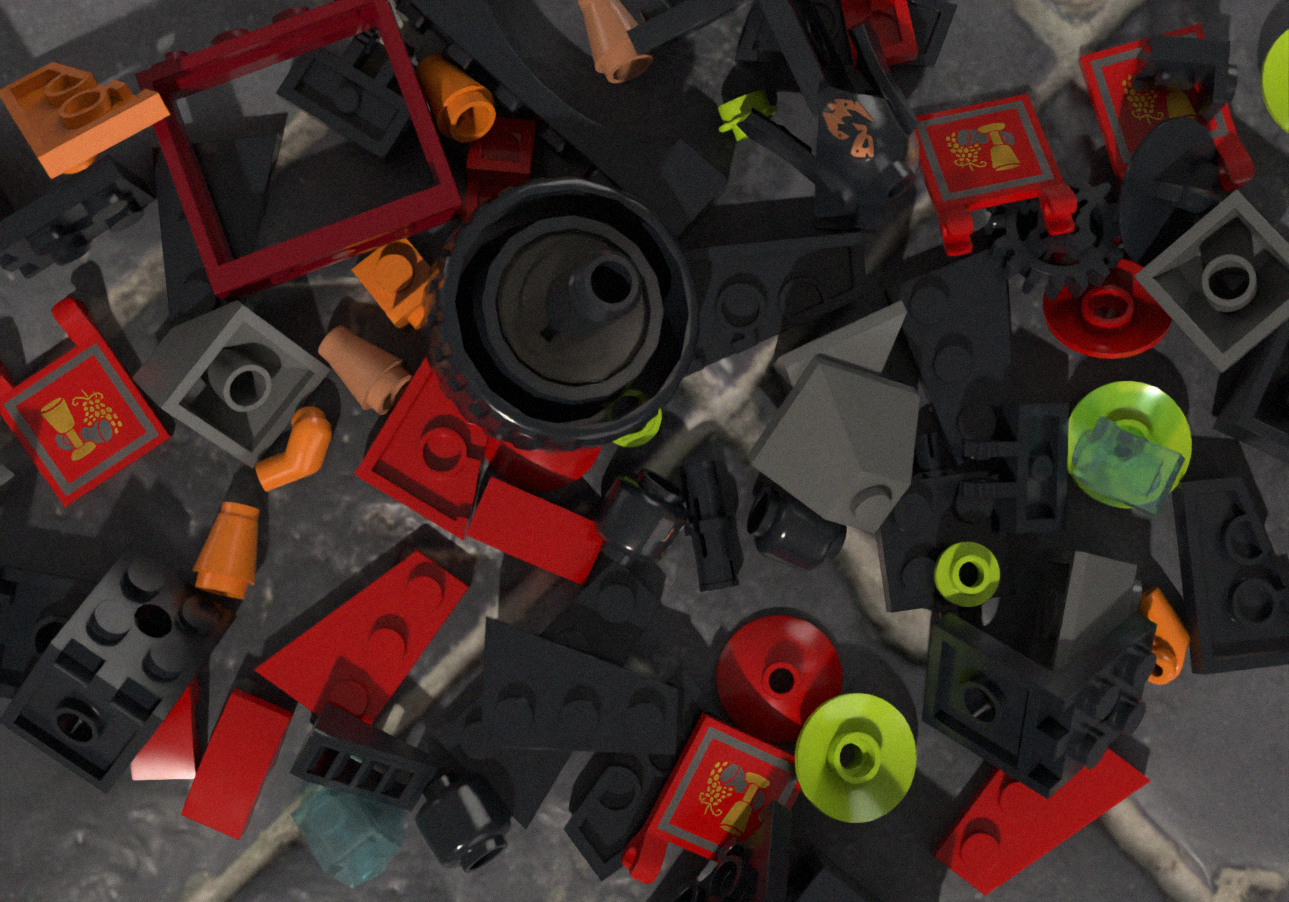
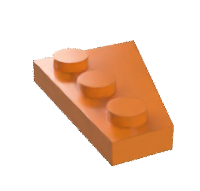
[0,62,170,179]

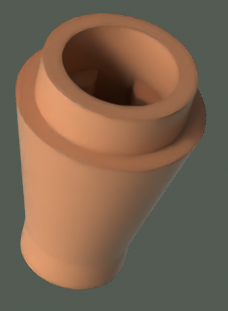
[577,0,653,83]
[318,325,413,415]

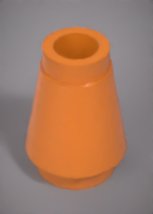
[416,54,496,143]
[192,502,260,599]

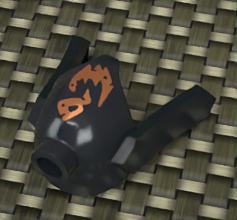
[736,18,920,205]

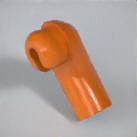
[255,406,332,492]
[1137,586,1190,685]

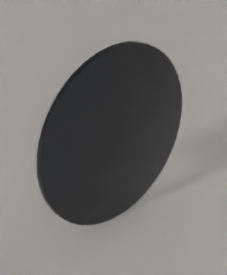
[1118,117,1219,268]

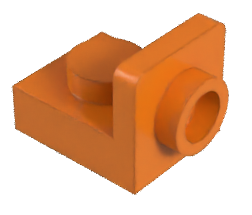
[351,238,431,331]

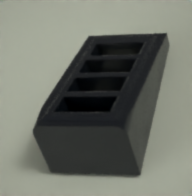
[289,702,441,811]

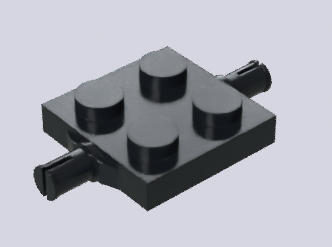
[875,432,1016,621]

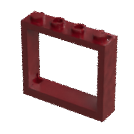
[135,0,468,303]

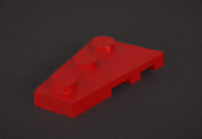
[354,343,510,541]
[254,550,471,725]
[930,748,1151,896]

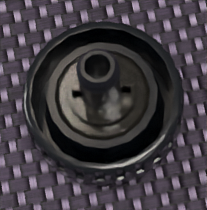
[421,175,701,454]

